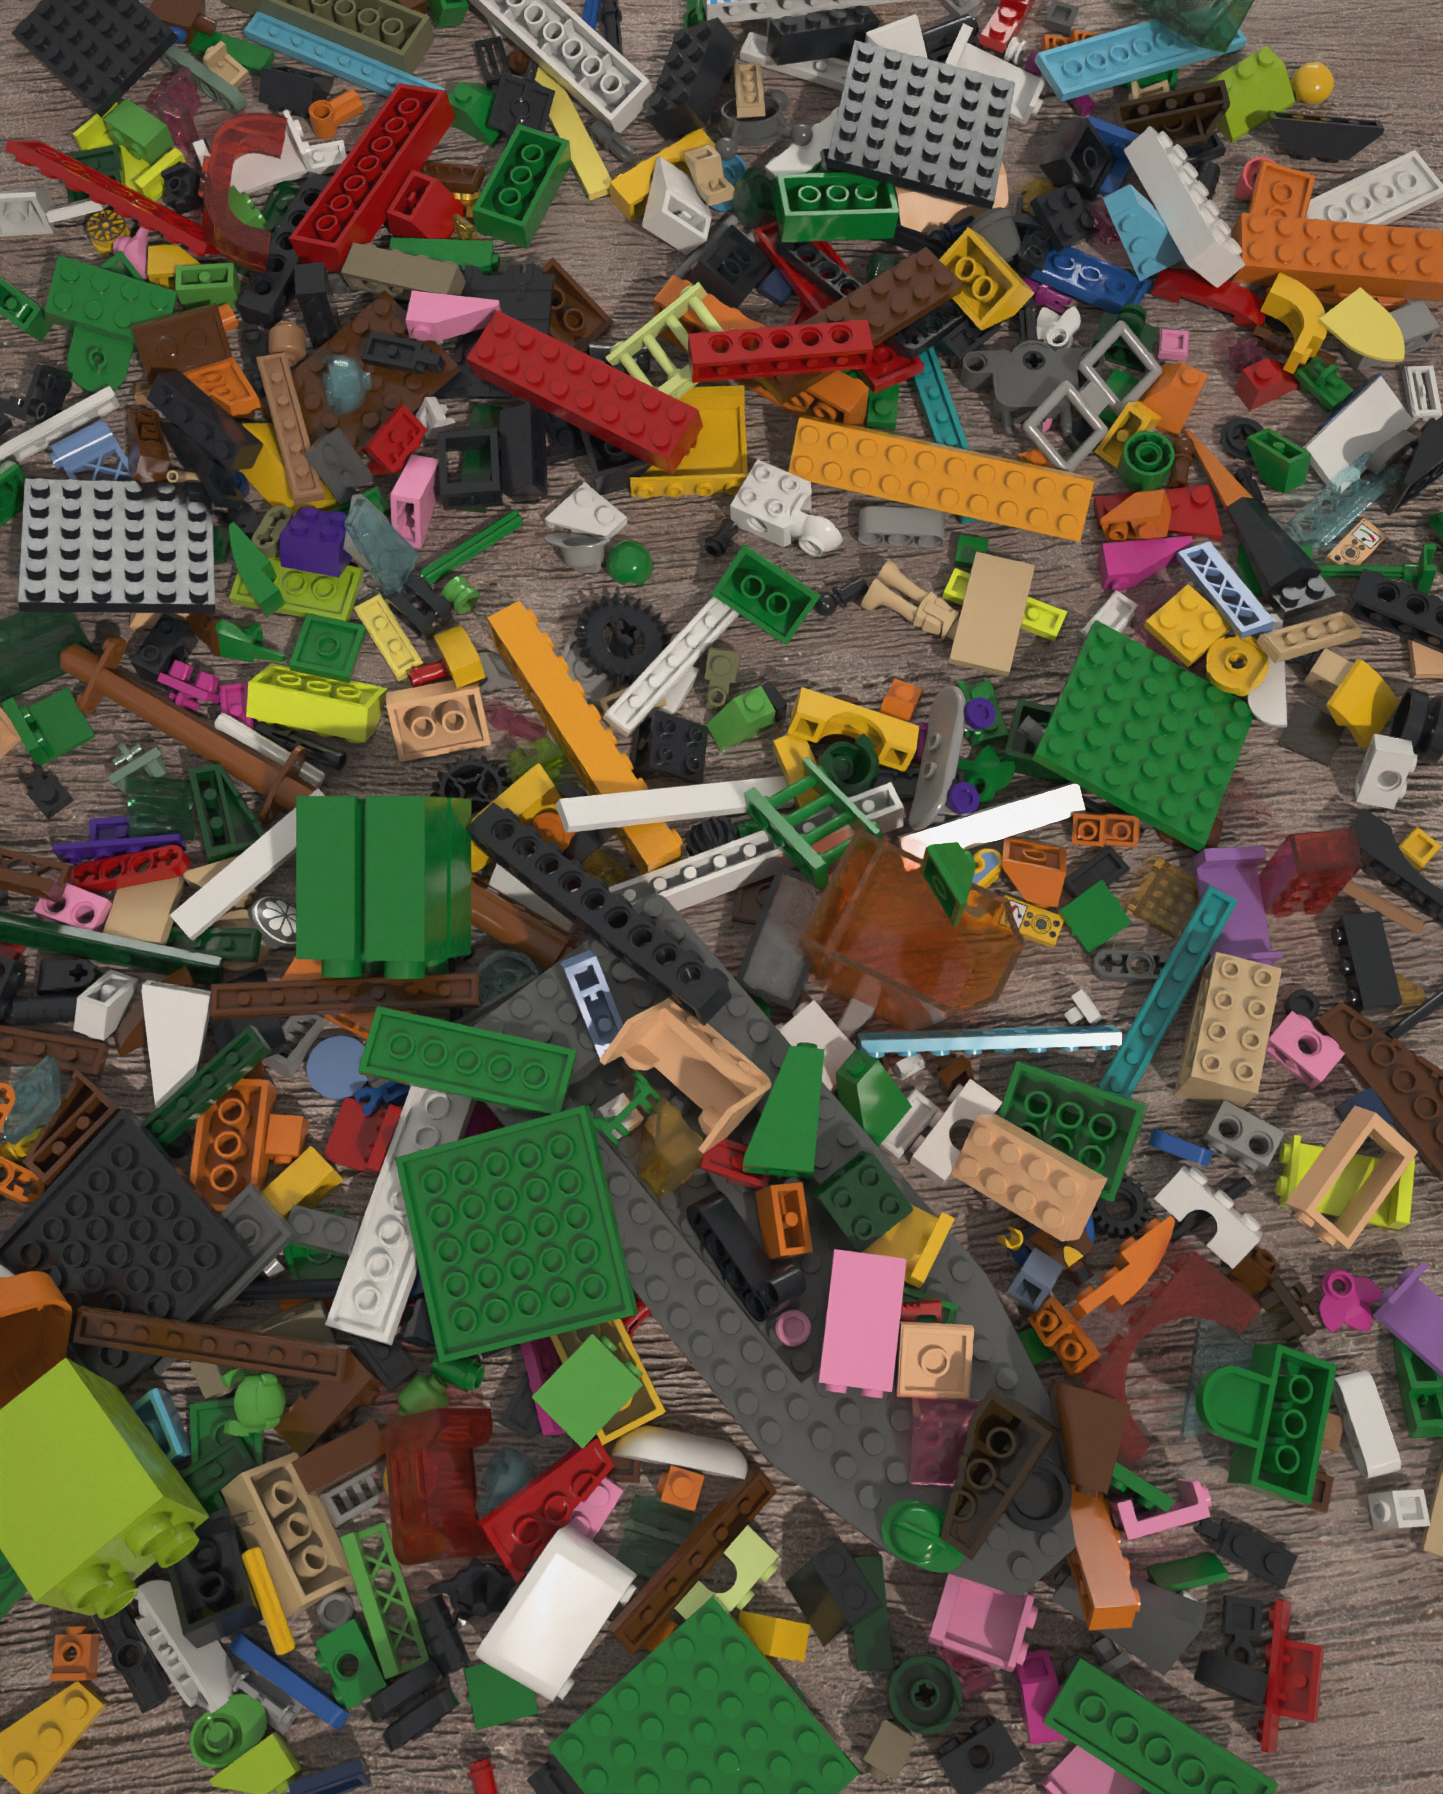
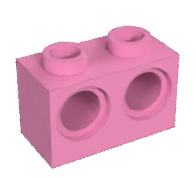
[33,877,112,933]

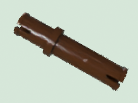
[1249,323,1338,367]

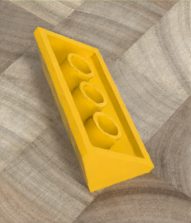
[238,423,340,520]

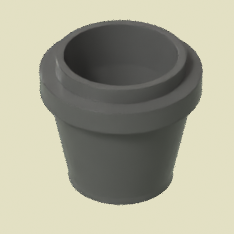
[965,207,1022,269]

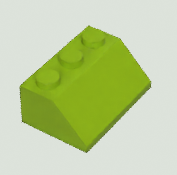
[1204,46,1295,143]

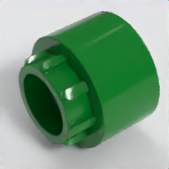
[1118,431,1175,491]

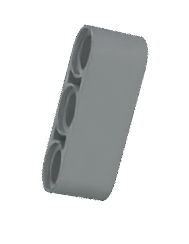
[858,506,945,549]

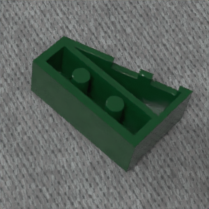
[188,763,264,864]

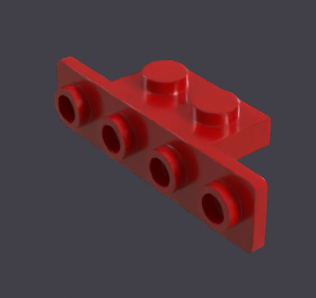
[1257,1599,1324,1754]

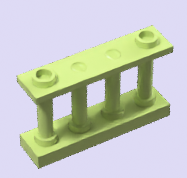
[605,282,734,399]

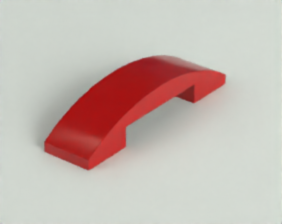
[1151,268,1266,330]

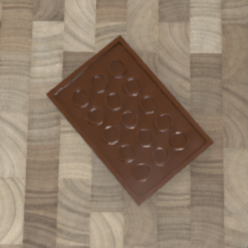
[258,291,461,458]

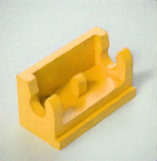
[262,1146,344,1221]

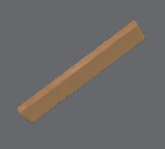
[256,352,324,505]

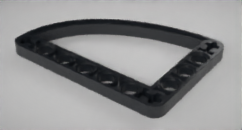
[774,224,968,359]

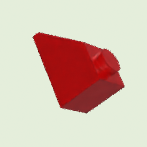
[1234,358,1300,411]

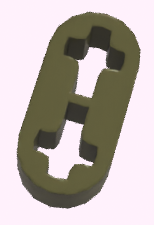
[252,506,293,558]

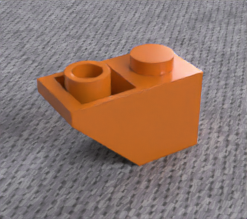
[1100,489,1172,543]

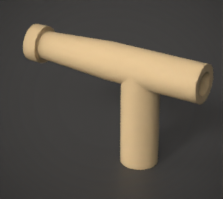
[165,469,201,483]

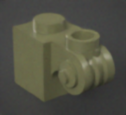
[703,647,742,711]

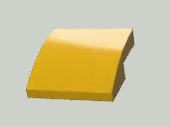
[1326,659,1399,749]

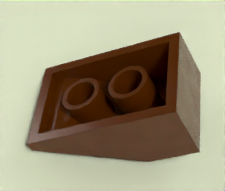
[542,257,614,353]

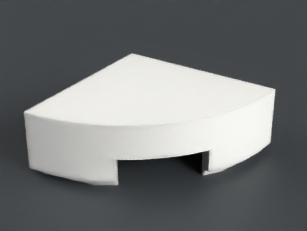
[893,1053,927,1081]

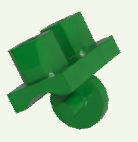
[1294,356,1354,412]

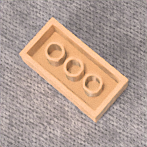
[951,1114,1108,1242]

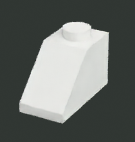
[74,969,139,1041]

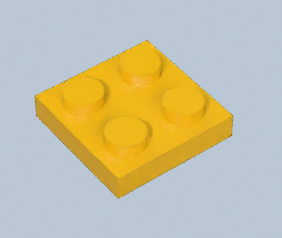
[1143,584,1231,667]

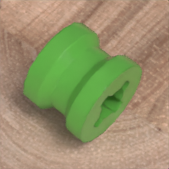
[441,576,480,615]

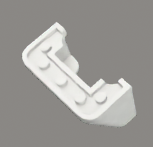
[475,1524,638,1702]

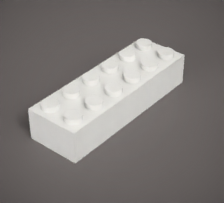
[1124,126,1245,288]

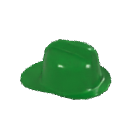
[881,1499,966,1573]

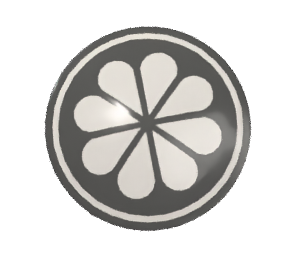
[248,895,296,949]

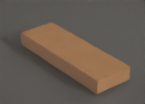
[1331,873,1425,935]

